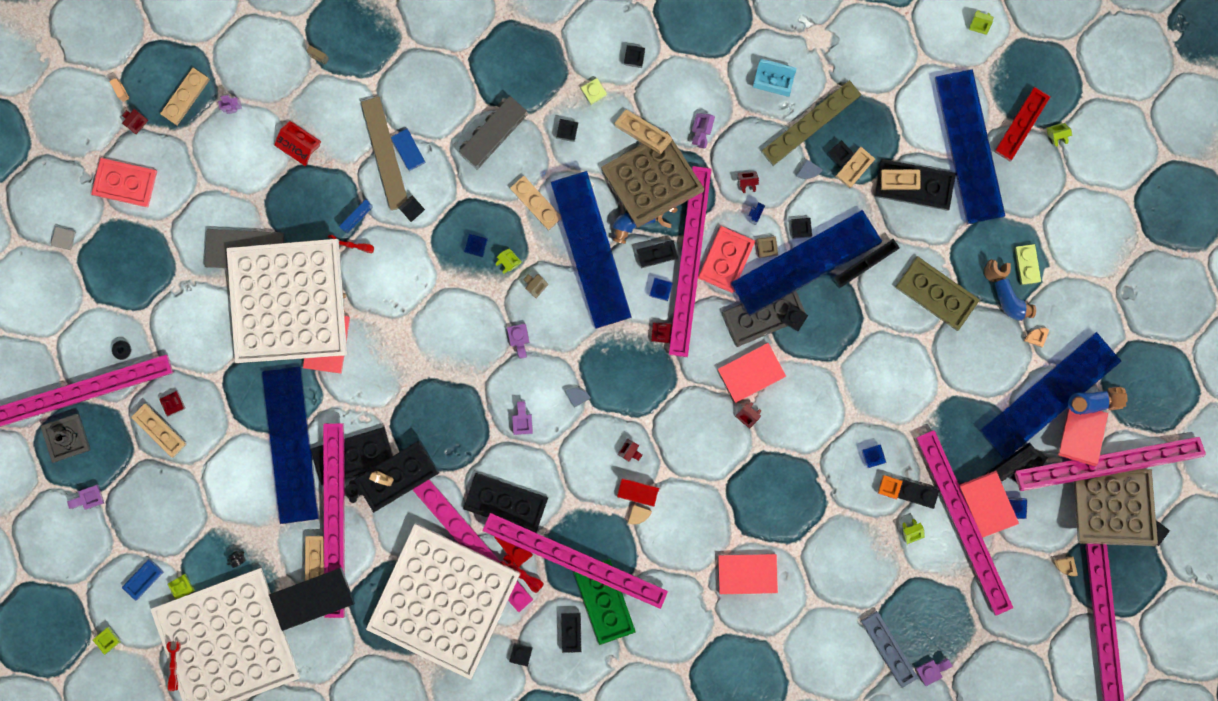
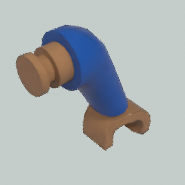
[612,207,678,244]
[984,259,1036,321]
[1068,387,1127,414]

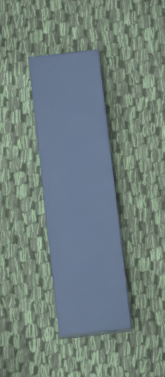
[861,611,918,688]

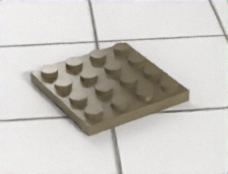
[601,131,704,228]
[1074,469,1158,546]

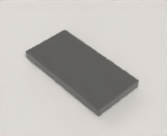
[205,229,284,269]
[722,283,808,347]

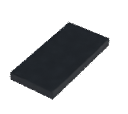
[874,159,956,211]
[311,427,393,486]
[354,440,440,513]
[463,473,548,533]
[269,567,355,631]

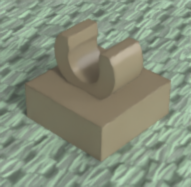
[523,274,549,299]

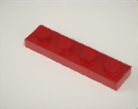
[994,87,1050,162]

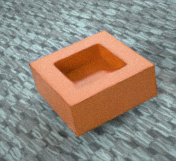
[877,475,902,499]

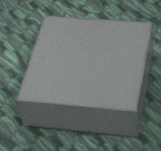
[51,227,76,250]

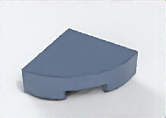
[796,160,823,179]
[565,388,591,408]

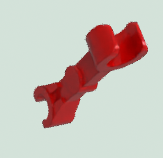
[327,235,374,254]
[500,555,544,593]
[166,641,181,691]

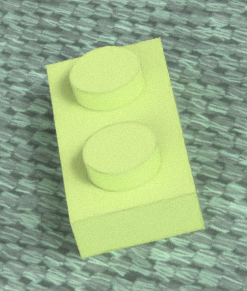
[1015,244,1041,285]

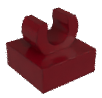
[121,109,148,135]
[737,171,759,193]
[651,322,672,344]
[159,391,186,417]
[735,402,761,429]
[617,438,643,461]

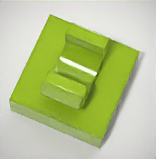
[969,10,994,35]
[1046,123,1072,147]
[496,248,522,274]
[902,519,925,544]
[167,574,195,600]

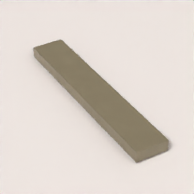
[361,97,408,211]

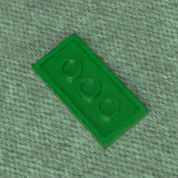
[574,559,636,645]

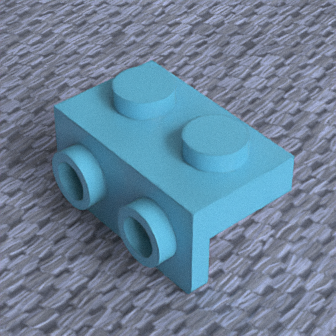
[753,59,797,97]

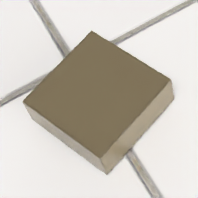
[307,45,329,65]
[756,236,778,258]

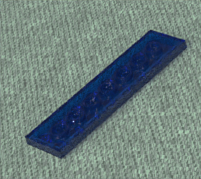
[934,69,1006,225]
[550,171,632,329]
[730,210,882,317]
[979,332,1122,460]
[262,367,319,524]

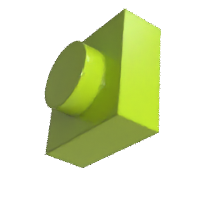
[93,627,121,655]

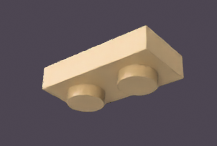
[836,147,875,188]
[881,170,920,190]

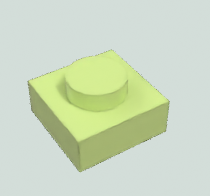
[581,78,607,105]

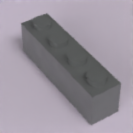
[459,96,528,170]

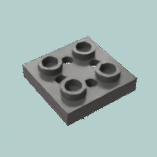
[41,414,91,463]

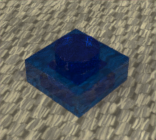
[748,202,765,225]
[464,234,488,258]
[649,278,673,302]
[861,444,887,468]
[1008,498,1027,519]

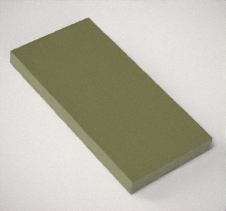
[895,256,980,331]

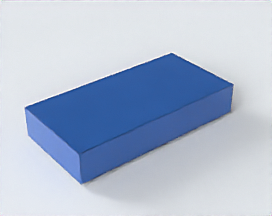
[391,128,426,171]
[339,199,373,234]
[122,559,164,601]

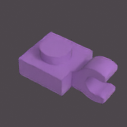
[218,95,242,114]
[692,113,715,148]
[507,324,530,359]
[512,401,533,435]
[67,485,104,510]
[916,658,953,686]

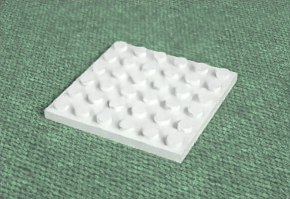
[227,239,347,363]
[366,524,521,680]
[150,568,301,701]

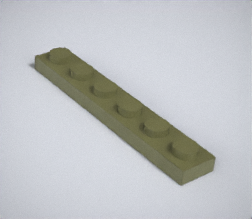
[761,80,862,166]

